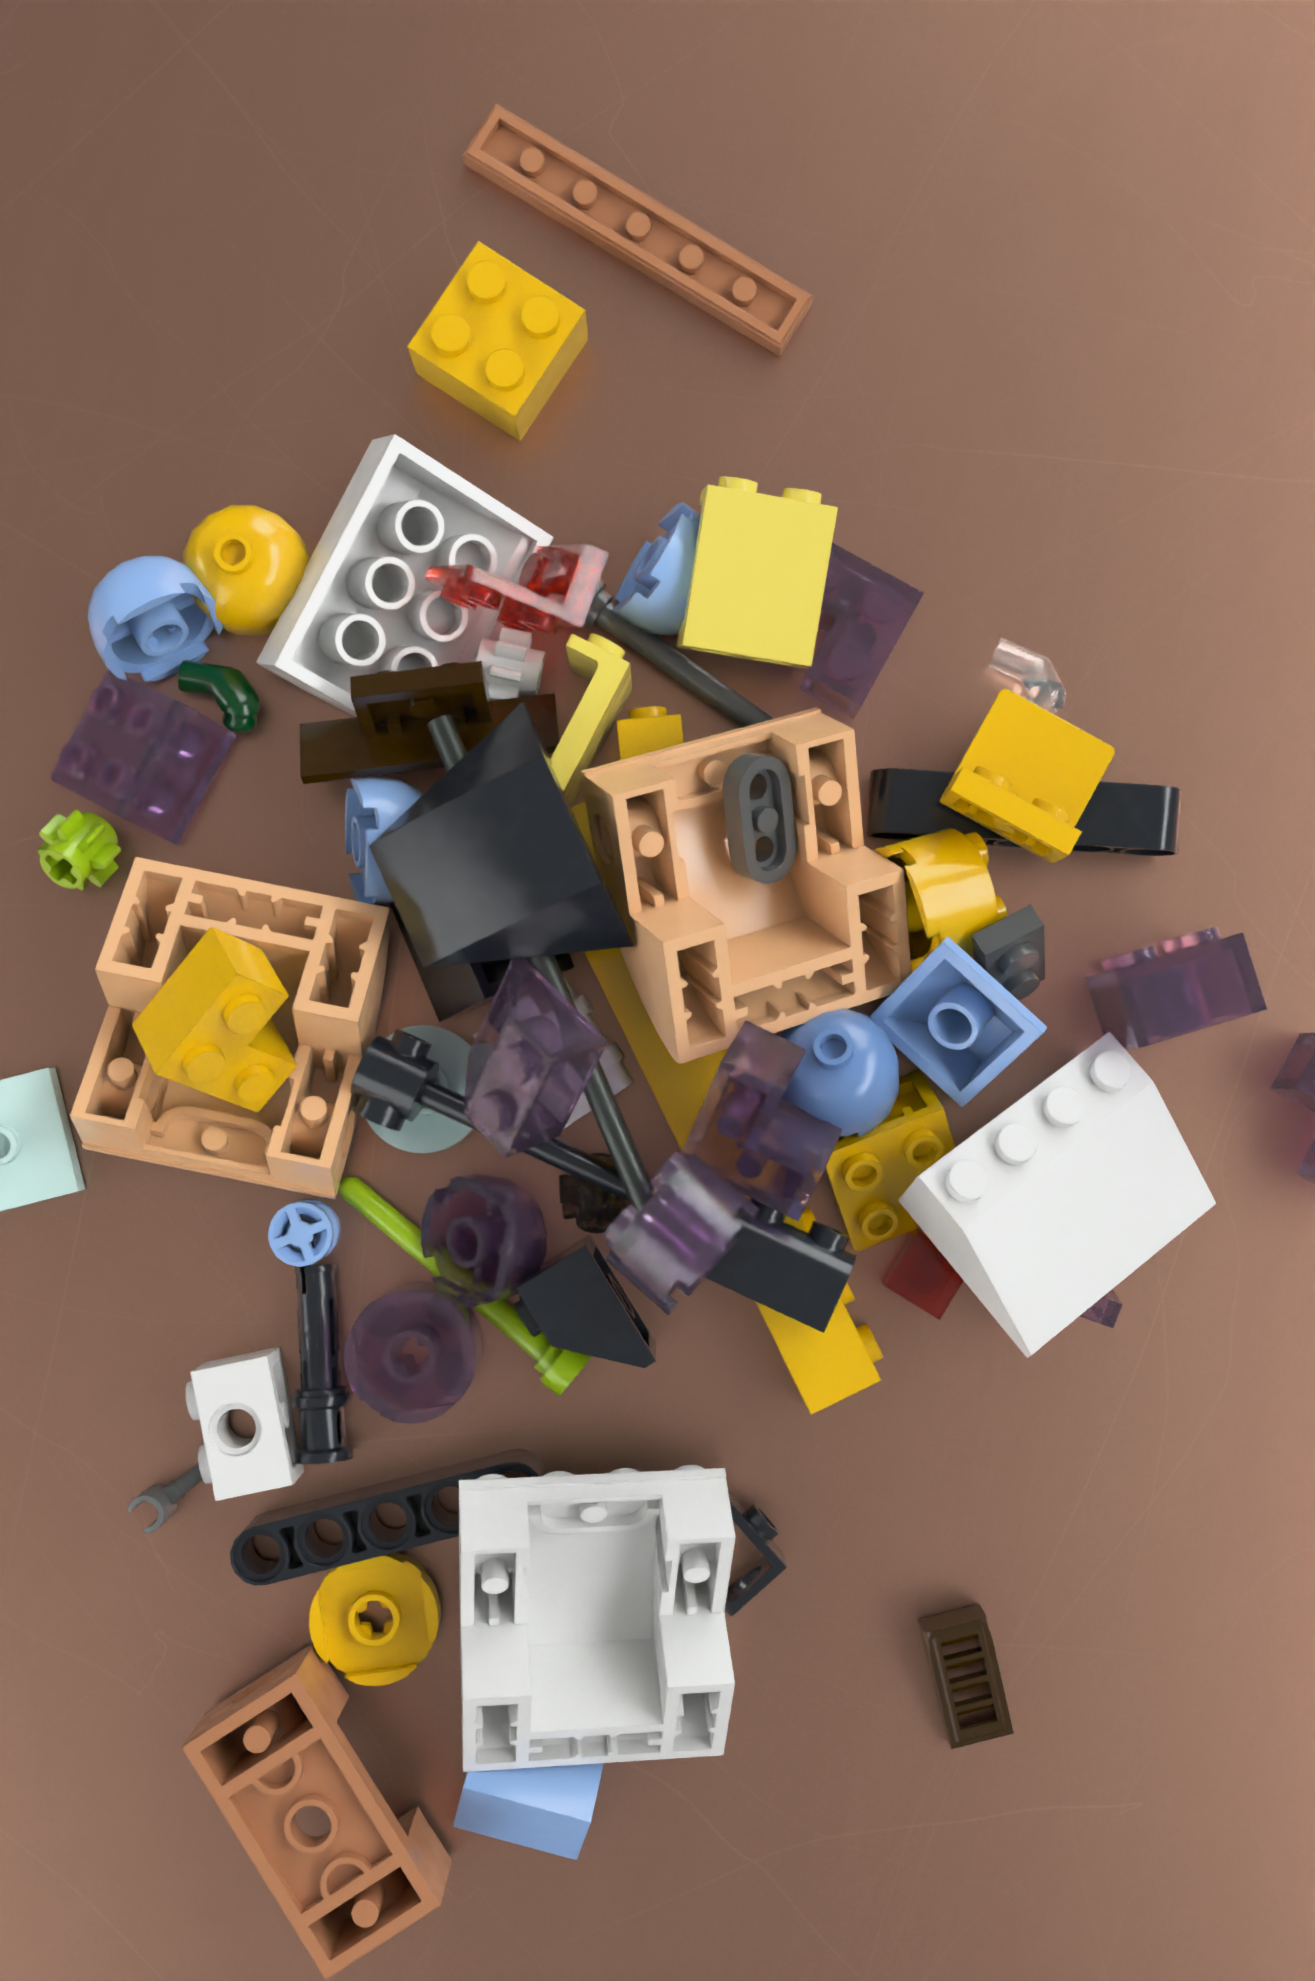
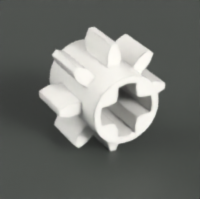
[476,626,546,701]

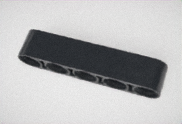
[867,768,1181,856]
[230,1449,546,1586]

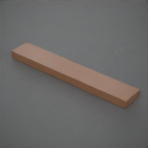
[463,103,814,357]

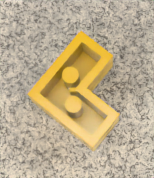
[132,926,298,1113]

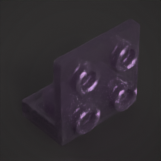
[51,670,236,846]

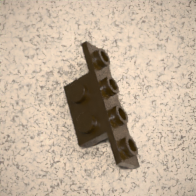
[300,661,560,784]

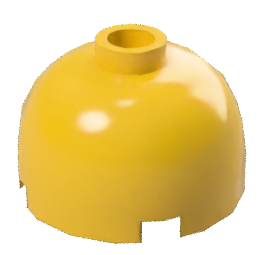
[183,505,311,636]

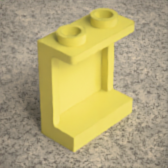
[676,476,838,668]
[550,634,632,807]

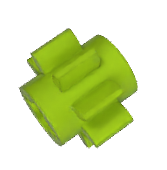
[37,810,121,890]

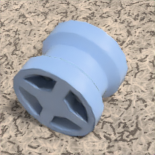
[268,1199,341,1267]

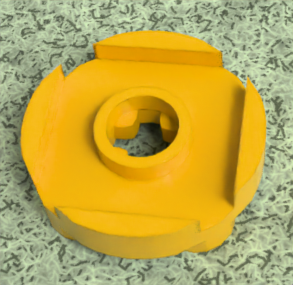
[309,1552,441,1686]

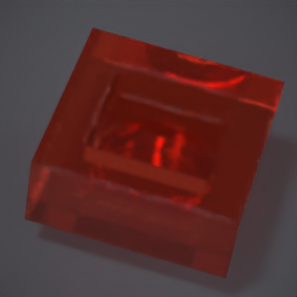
[882,1229,964,1320]

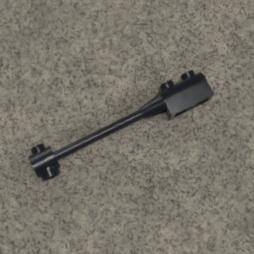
[351,1029,857,1333]

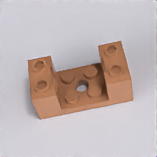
[181,1643,452,1980]

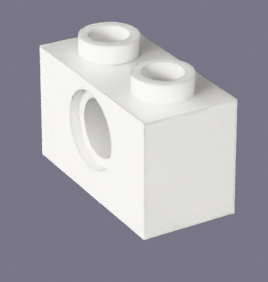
[186,1347,304,1501]

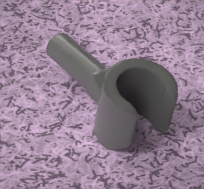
[128,1463,203,1533]

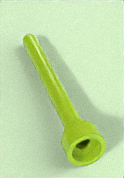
[338,1176,591,1397]

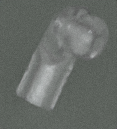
[988,637,1066,715]

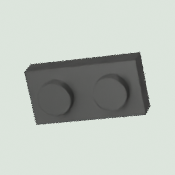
[972,904,1045,1001]

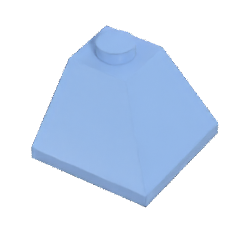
[869,936,1047,1108]

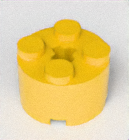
[874,828,1008,973]

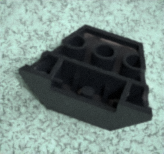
[369,701,634,968]

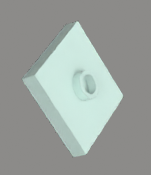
[0,1067,86,1212]

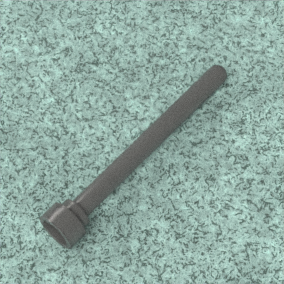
[557,569,774,727]

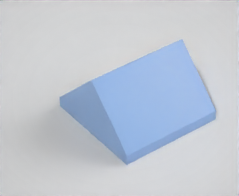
[453,1763,604,1860]

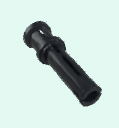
[292,1264,354,1464]

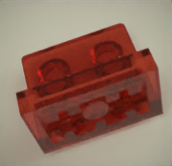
[425,543,609,635]

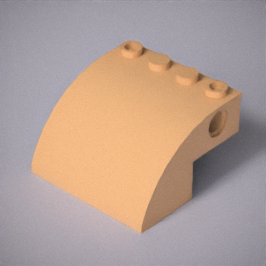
[581,707,911,1064]
[70,857,391,1200]

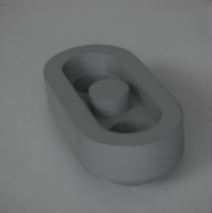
[722,752,797,884]

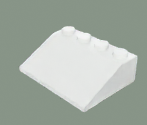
[256,434,554,717]
[898,1031,1216,1358]

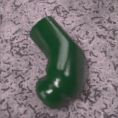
[178,660,261,733]

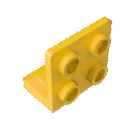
[939,689,1115,864]
[814,1070,955,1251]

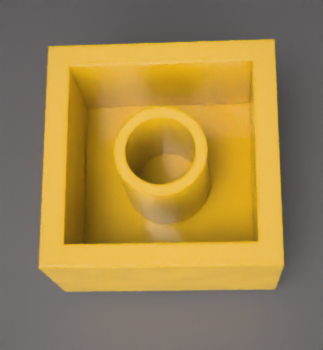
[407,241,588,441]

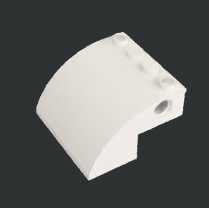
[459,1465,735,1772]

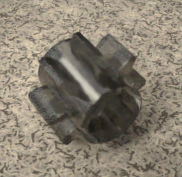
[558,1153,635,1234]

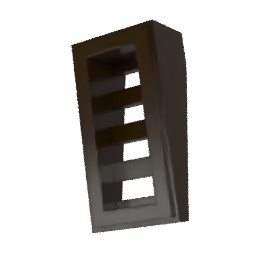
[918,1604,1014,1749]

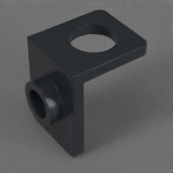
[725,1489,787,1616]

